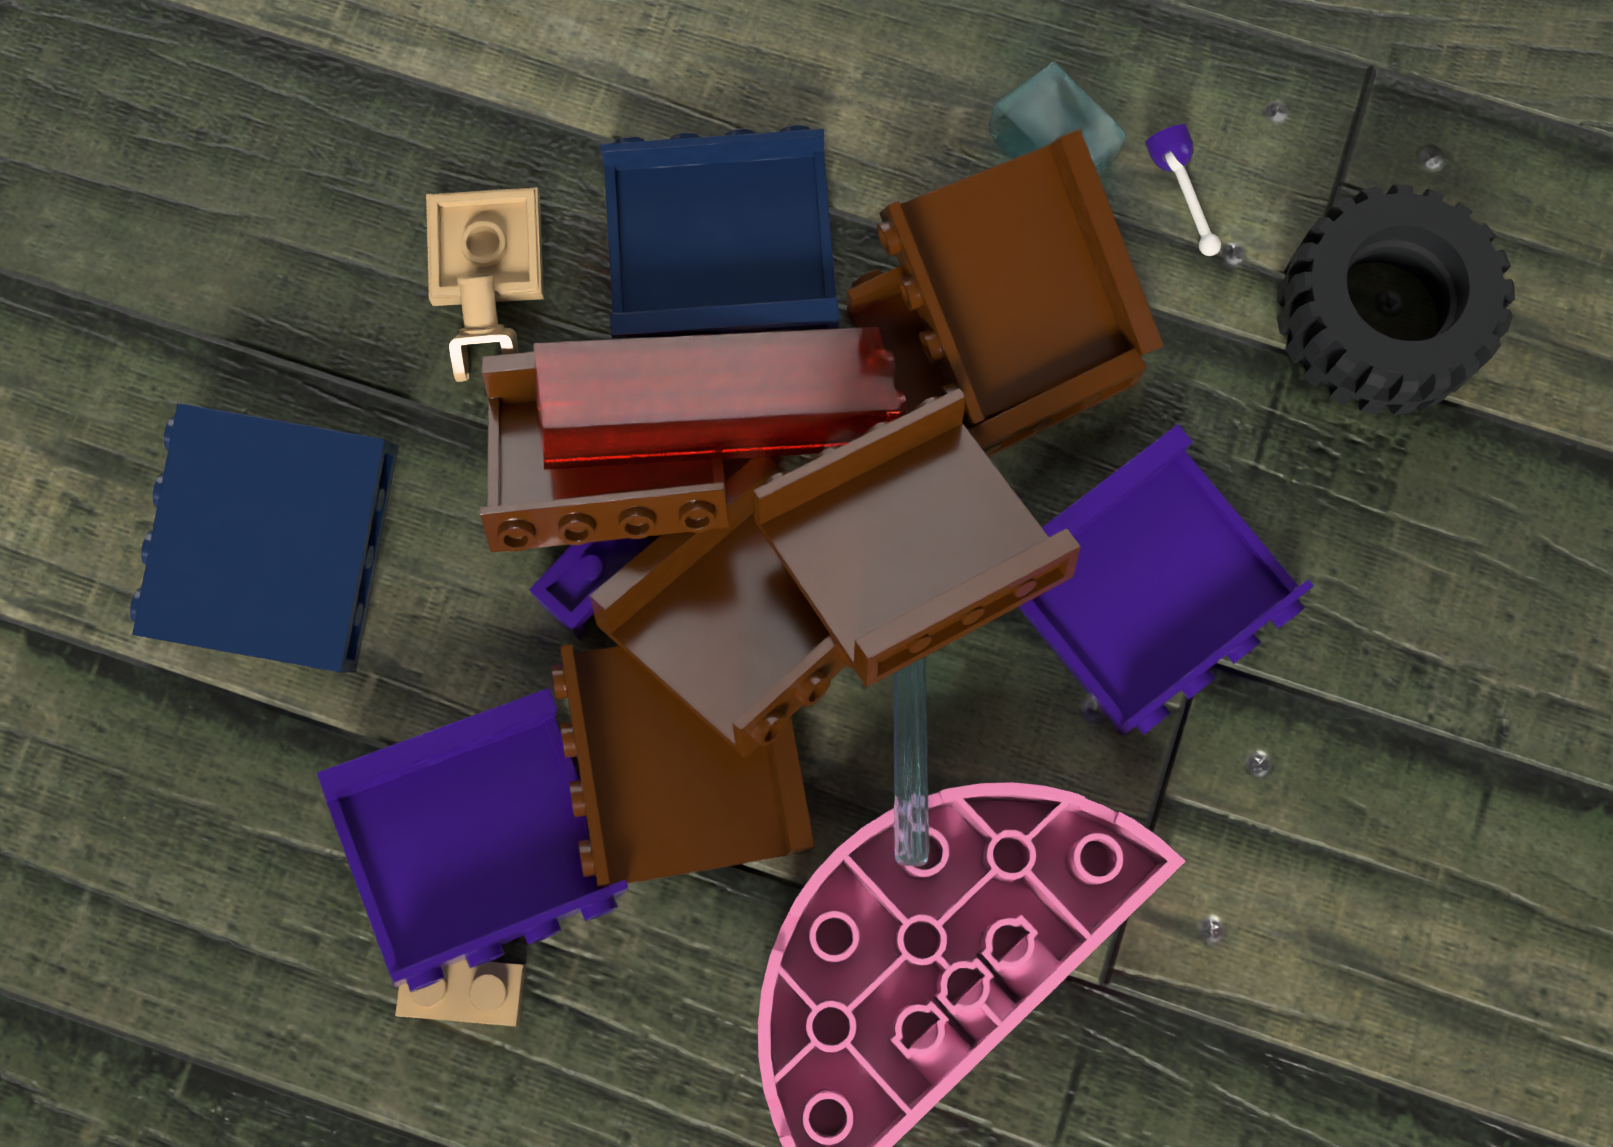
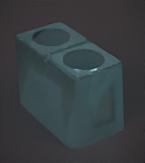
[989,61,1127,175]

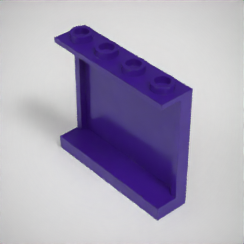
[1019,424,1314,736]
[317,688,628,992]

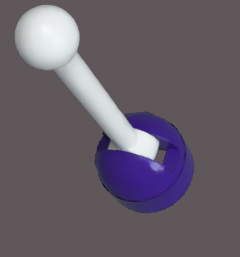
[1145,124,1221,256]

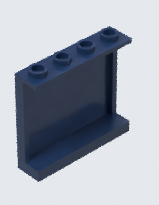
[600,125,839,347]
[130,403,399,673]

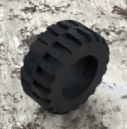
[1276,184,1515,415]

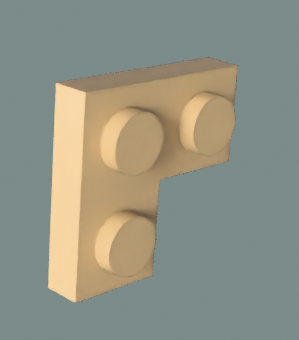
[395,959,526,1026]

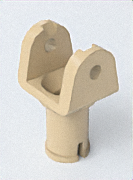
[449,274,518,382]

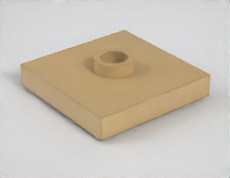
[426,187,544,306]

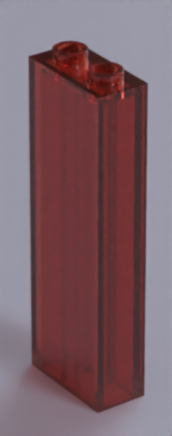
[534,327,907,470]

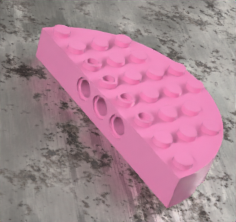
[758,782,1186,1147]

